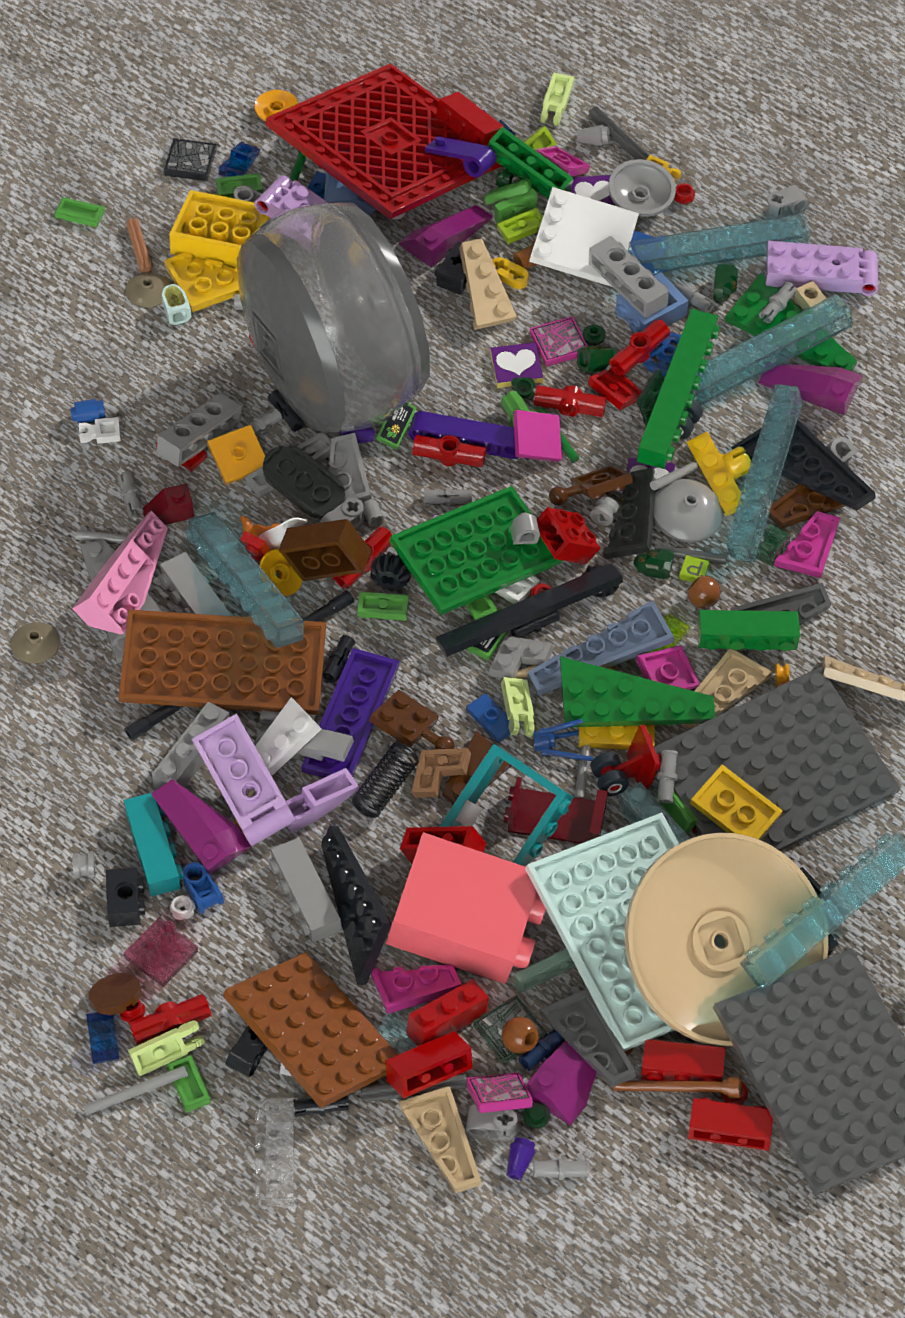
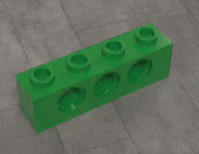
[488,127,574,200]

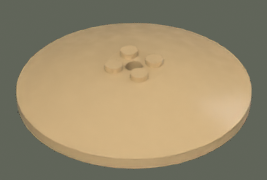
[625,833,828,1047]

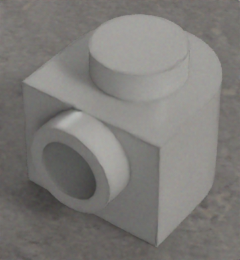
[826,437,858,465]
[510,513,540,544]

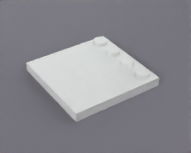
[529,187,639,287]

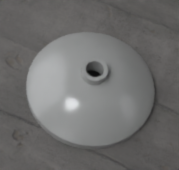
[608,159,676,217]
[653,479,723,543]

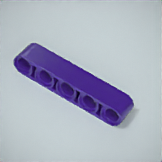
[408,411,519,459]

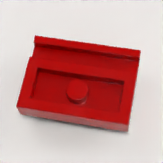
[588,367,645,411]

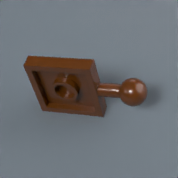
[549,464,633,506]
[369,690,455,750]

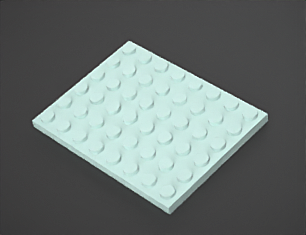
[525,813,725,1051]

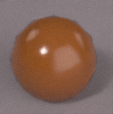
[687,575,721,609]
[501,1016,539,1054]

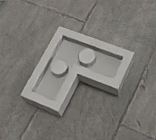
[490,636,553,678]

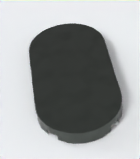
[263,445,346,519]

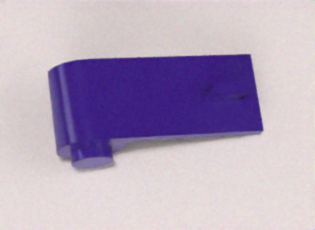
[425,136,497,177]

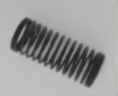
[352,742,419,818]

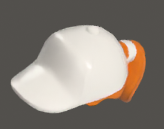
[240,516,307,550]

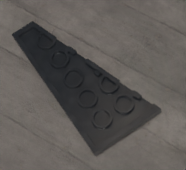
[731,411,876,511]
[321,826,392,985]

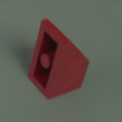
[142,483,194,525]

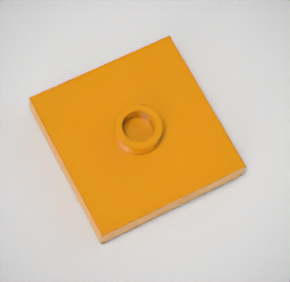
[207,425,265,485]

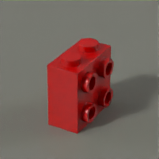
[537,507,601,565]

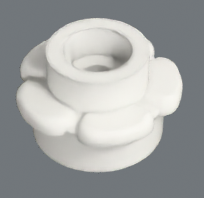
[170,895,195,920]

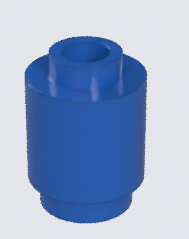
[70,398,106,425]

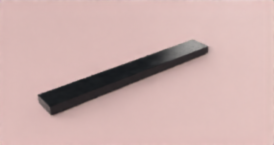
[435,563,623,657]

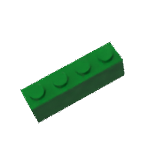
[697,610,800,651]

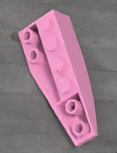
[72,511,168,635]

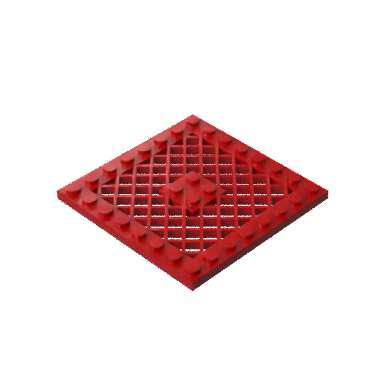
[265,63,501,220]

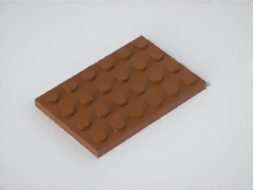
[223,952,399,1108]

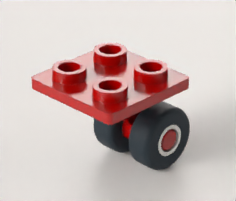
[590,725,661,797]

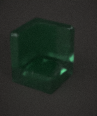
[754,524,791,567]

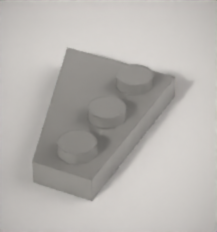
[329,433,372,501]

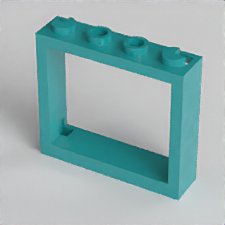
[439,744,573,867]

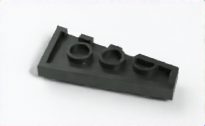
[602,468,656,559]

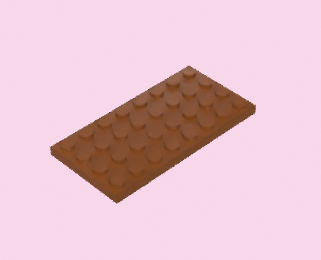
[118,609,326,715]

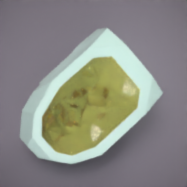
[162,284,191,325]

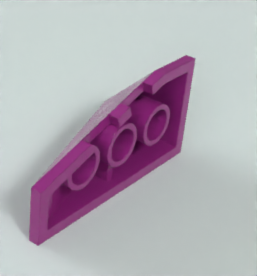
[399,205,493,268]

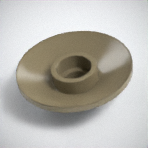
[125,272,170,308]
[11,622,60,664]

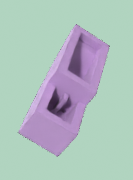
[286,768,359,833]

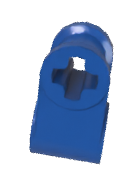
[183,862,224,914]

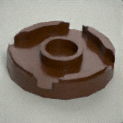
[89,973,142,1015]

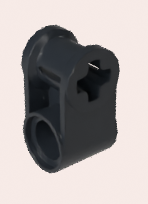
[225,1025,268,1077]

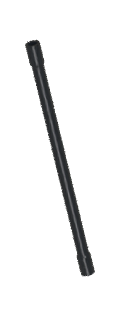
[124,590,354,741]

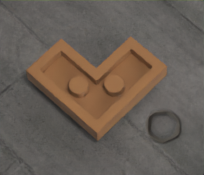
[411,748,471,798]

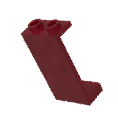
[504,777,608,844]

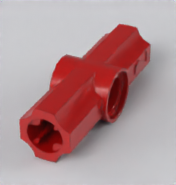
[609,319,670,376]
[534,385,607,417]
[412,434,486,468]
[332,526,392,589]
[128,994,212,1045]

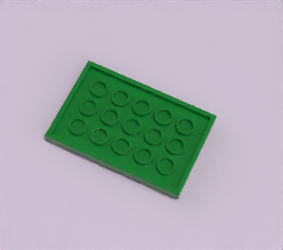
[389,486,563,616]

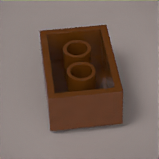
[279,519,371,581]

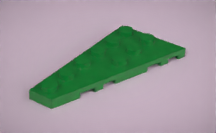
[725,273,857,372]
[560,656,716,728]

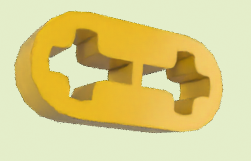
[492,257,529,289]

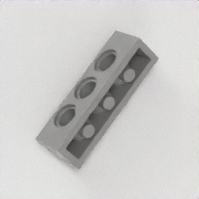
[589,236,669,319]
[157,393,242,467]

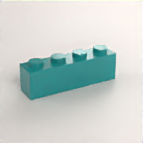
[124,792,183,897]

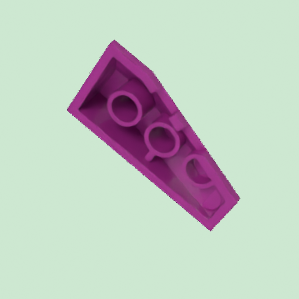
[758,363,863,416]
[151,779,252,876]
[527,1041,597,1126]

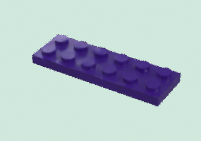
[301,648,399,778]

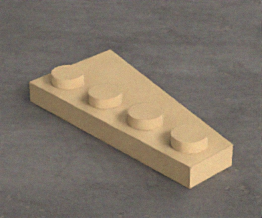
[459,238,517,330]
[821,655,905,702]
[398,1086,482,1193]

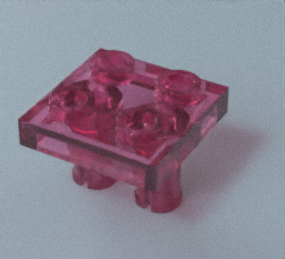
[123,918,198,987]

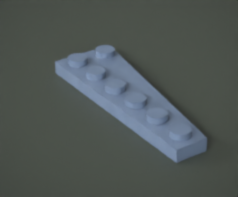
[528,600,674,696]

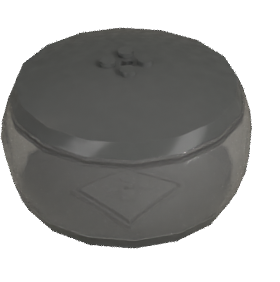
[237,202,430,432]

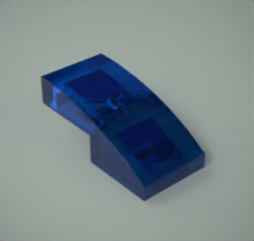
[218,142,260,177]
[86,1012,120,1064]

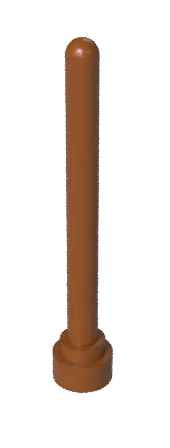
[612,1076,741,1098]

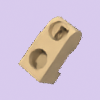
[793,281,834,326]

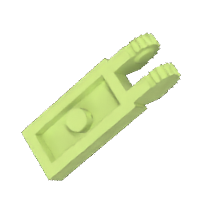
[540,73,575,126]
[501,677,534,737]
[128,1020,205,1077]

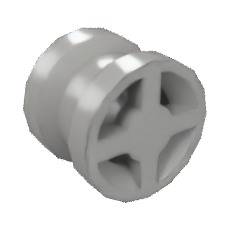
[590,496,619,526]
[73,852,96,879]

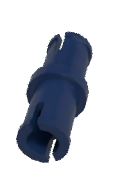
[518,1029,566,1071]

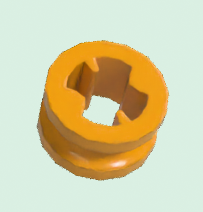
[775,663,789,686]

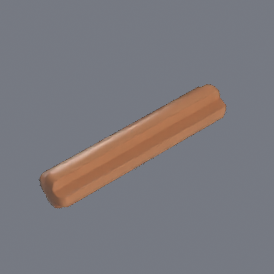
[126,218,152,273]

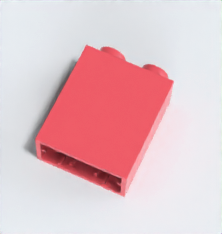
[386,833,546,984]

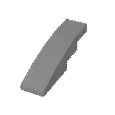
[254,725,354,762]

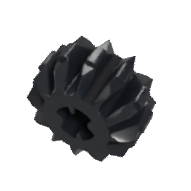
[370,551,411,592]

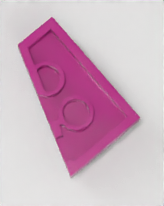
[774,511,840,578]
[371,965,462,1014]

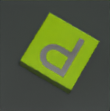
[679,555,710,582]

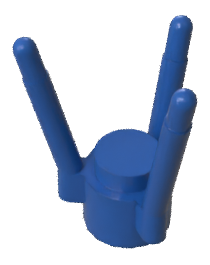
[534,719,593,761]

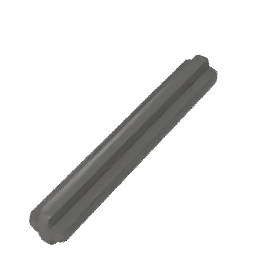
[589,106,650,160]
[361,1074,467,1102]

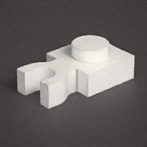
[79,417,121,444]

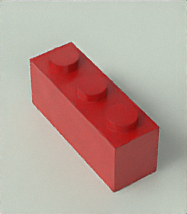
[436,91,504,146]
[400,826,487,864]
[406,979,489,1046]
[385,1031,473,1098]
[641,1039,725,1082]
[688,1097,773,1151]

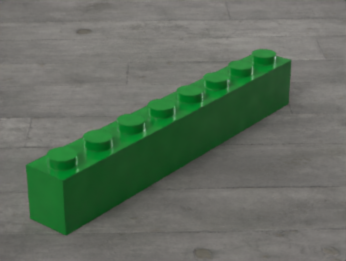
[637,308,720,469]

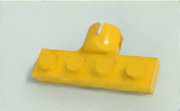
[686,431,753,516]

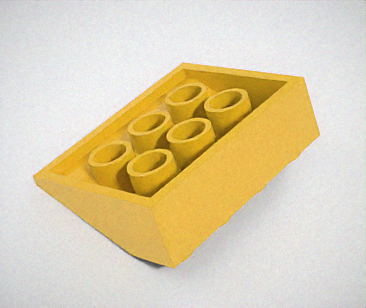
[169,190,274,267]

